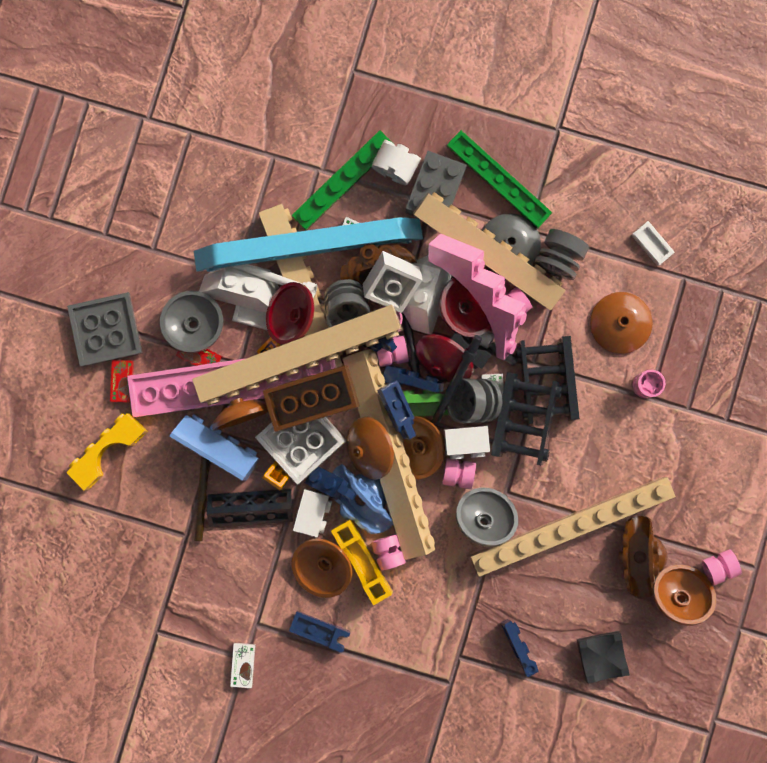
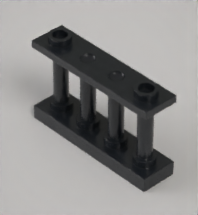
[516,336,580,425]
[491,372,562,466]

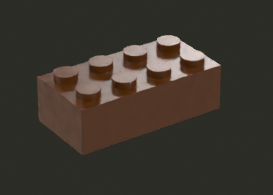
[262,365,360,432]

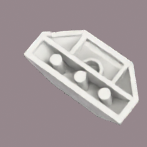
[403,255,452,334]
[199,265,279,313]

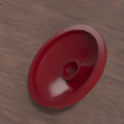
[440,277,491,337]
[266,282,315,345]
[415,334,474,384]

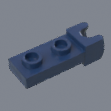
[383,365,445,392]
[289,611,351,653]

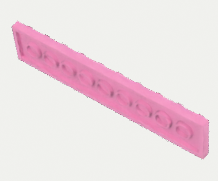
[127,359,336,417]

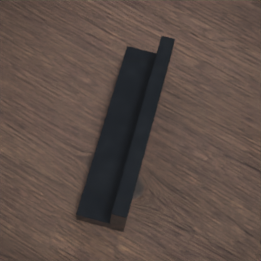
[206,489,293,527]

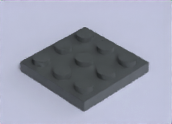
[67,292,143,367]

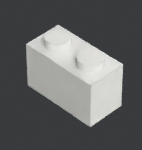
[293,489,332,537]

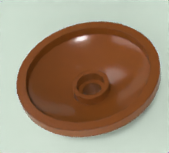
[590,292,653,354]
[211,398,269,431]
[399,416,445,480]
[347,417,394,480]
[291,539,352,598]
[653,565,716,626]

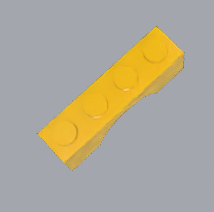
[66,413,148,491]
[331,519,393,605]

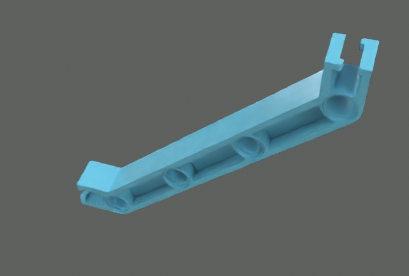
[193,218,423,272]

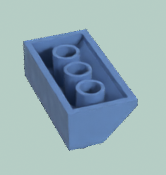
[170,414,260,481]

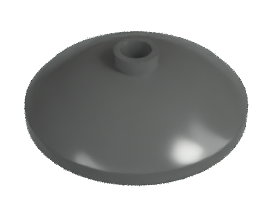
[482,213,541,271]
[160,291,223,353]
[456,488,518,547]

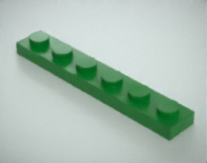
[292,130,394,231]
[447,130,553,229]

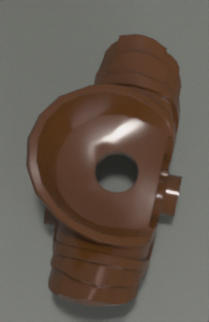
[339,244,417,285]
[619,516,668,598]

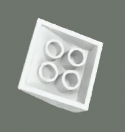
[255,417,347,485]

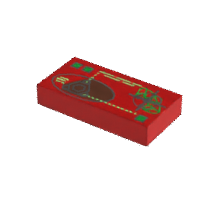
[176,349,223,366]
[110,360,134,403]

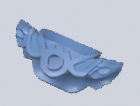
[332,464,393,534]

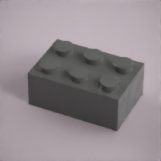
[405,151,467,218]

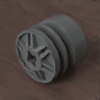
[535,229,589,280]
[324,279,370,328]
[447,379,502,423]

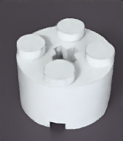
[371,140,421,185]

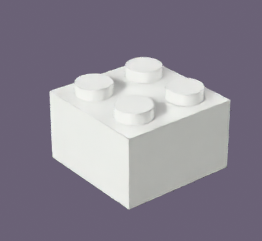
[363,251,422,313]
[443,426,490,459]

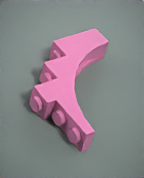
[428,234,527,360]

